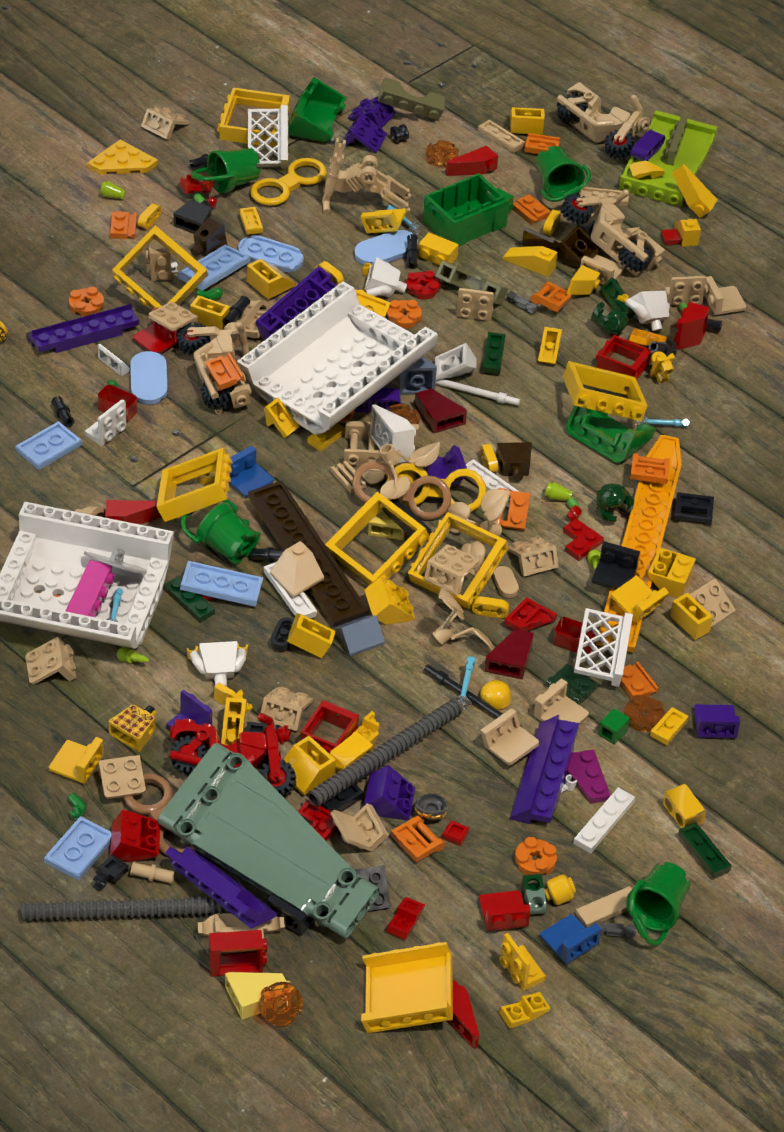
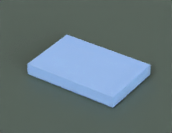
[15,421,82,470]
[44,816,111,880]

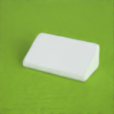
[98,344,131,376]

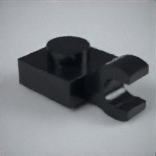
[93,855,129,891]

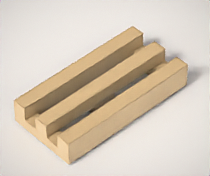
[330,461,366,494]

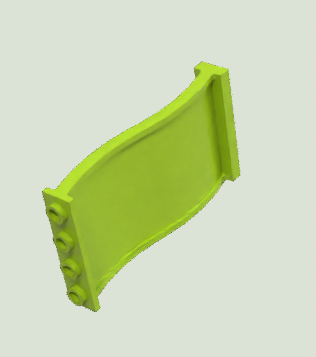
[619,110,718,207]

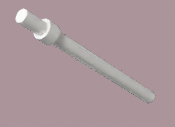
[435,379,520,406]

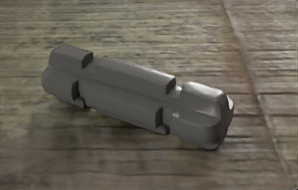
[507,291,538,314]
[595,922,636,938]

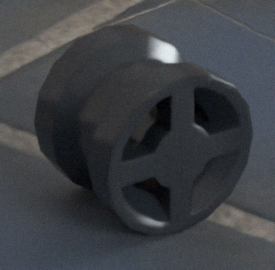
[390,124,409,143]

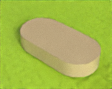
[493,566,519,598]

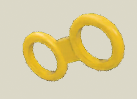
[250,158,327,206]
[386,463,487,512]

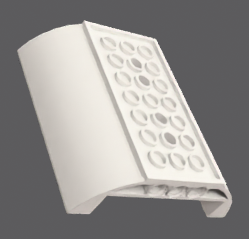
[237,282,438,435]
[0,502,174,649]

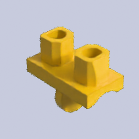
[649,351,675,383]

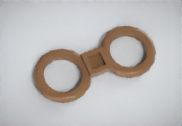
[352,461,451,520]
[123,773,198,856]

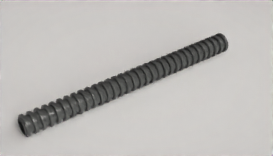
[308,699,463,807]
[21,896,230,921]

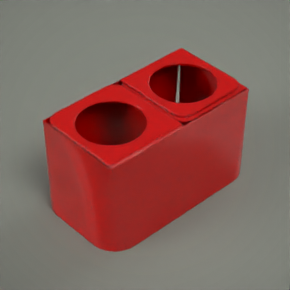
[98,385,138,423]
[554,616,596,654]

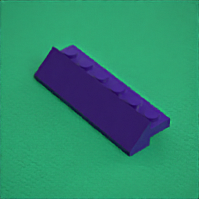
[255,266,337,341]
[26,304,139,353]
[510,715,579,824]
[165,846,277,929]

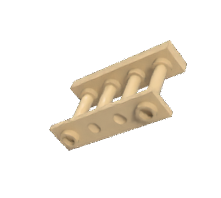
[344,421,419,467]

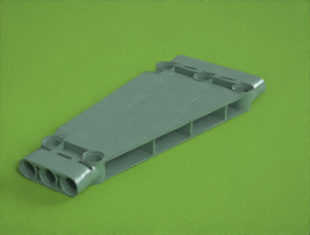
[158,743,380,939]

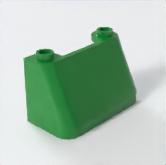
[288,77,347,143]
[566,399,656,463]

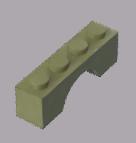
[378,77,445,121]
[435,261,508,305]

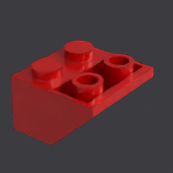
[674,302,710,350]
[110,809,161,862]

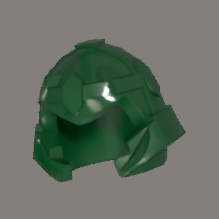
[591,299,628,335]
[596,483,635,522]

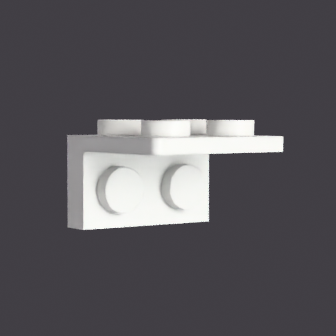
[85,399,126,446]

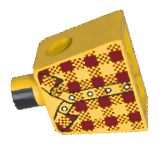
[109,705,157,752]

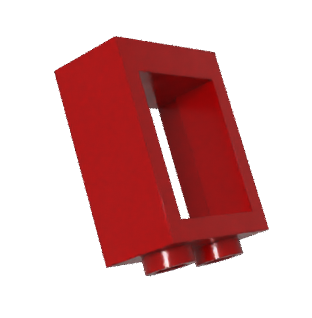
[596,335,652,380]
[300,700,359,754]
[209,930,267,977]

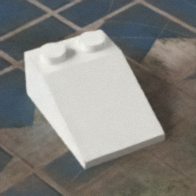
[370,405,416,463]

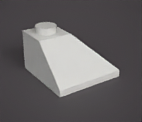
[435,343,477,380]

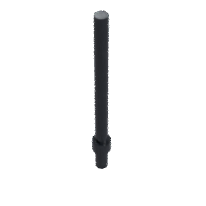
[424,664,522,727]

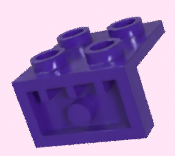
[348,96,396,128]
[341,113,387,154]
[423,445,467,487]
[166,690,212,738]
[694,704,740,738]

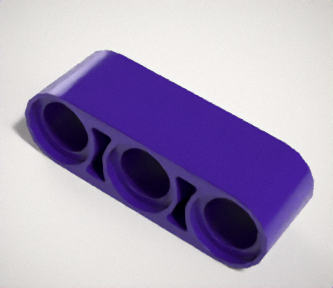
[630,129,665,161]
[354,388,402,412]

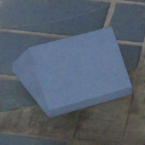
[399,357,437,395]
[332,615,385,656]

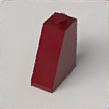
[414,388,467,434]
[484,629,534,680]

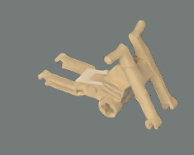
[322,138,411,214]

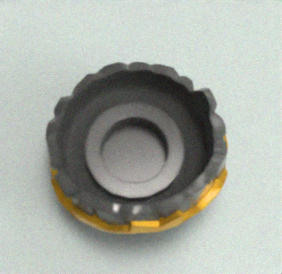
[415,793,448,821]

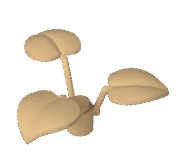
[360,441,440,500]
[447,489,510,575]
[432,588,494,651]

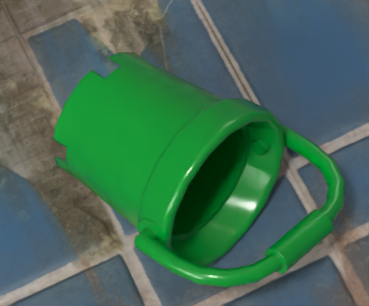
[535,146,591,202]
[191,147,261,194]
[181,499,259,564]
[626,862,691,946]

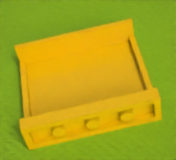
[361,942,453,1033]

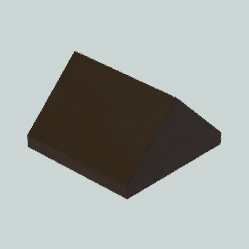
[559,225,601,267]
[522,227,560,255]

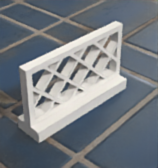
[248,105,288,170]
[574,608,633,687]

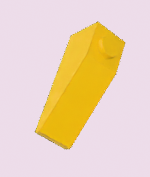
[672,164,718,218]
[502,246,558,277]
[221,697,247,745]

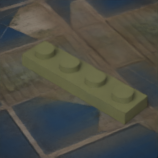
[665,115,688,166]

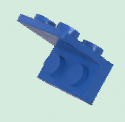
[229,446,274,498]
[540,914,601,964]

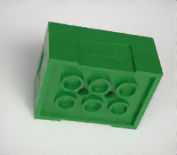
[423,173,509,247]

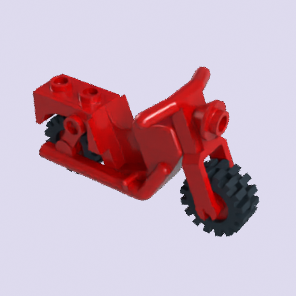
[169,713,296,796]

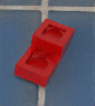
[386,897,425,940]

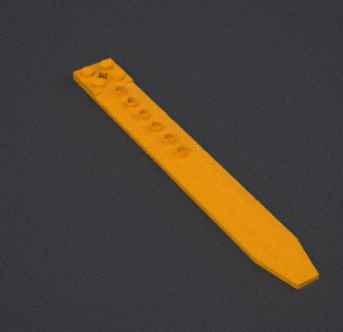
[596,435,682,653]

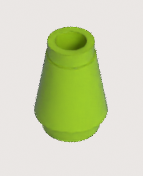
[100,181,126,200]
[544,482,573,501]

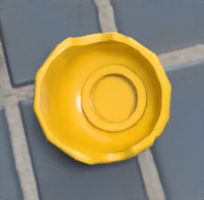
[480,680,512,710]

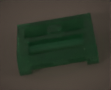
[545,664,598,705]

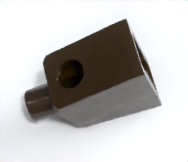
[190,216,227,257]
[496,442,532,481]

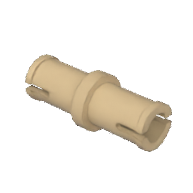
[130,862,175,884]

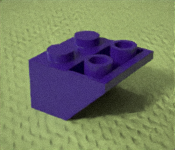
[364,765,416,821]

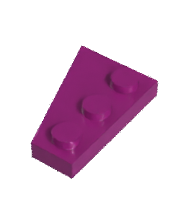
[566,749,611,804]

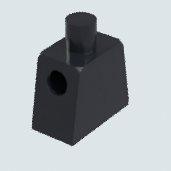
[173,200,212,234]

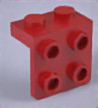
[133,307,182,354]
[479,891,530,931]

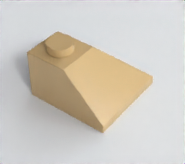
[270,541,324,597]

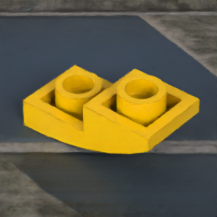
[499,992,551,1029]

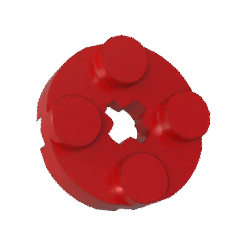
[180,174,214,194]
[406,270,440,300]

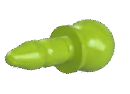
[587,550,601,570]
[117,647,149,663]

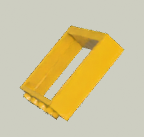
[217,88,290,147]
[112,225,208,311]
[563,361,648,421]
[157,447,233,522]
[325,492,429,585]
[408,512,508,610]

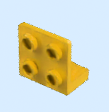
[361,208,407,234]
[610,576,669,623]
[49,737,104,784]
[500,933,546,991]

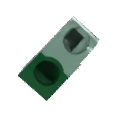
[521,874,546,915]

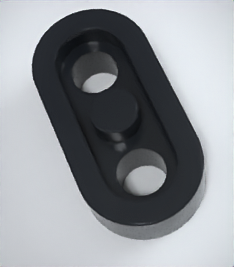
[271,617,294,651]

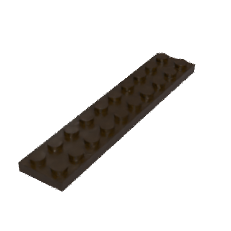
[248,480,368,627]

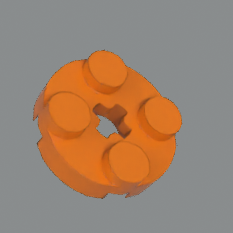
[69,287,104,317]
[387,300,422,329]
[515,837,557,875]

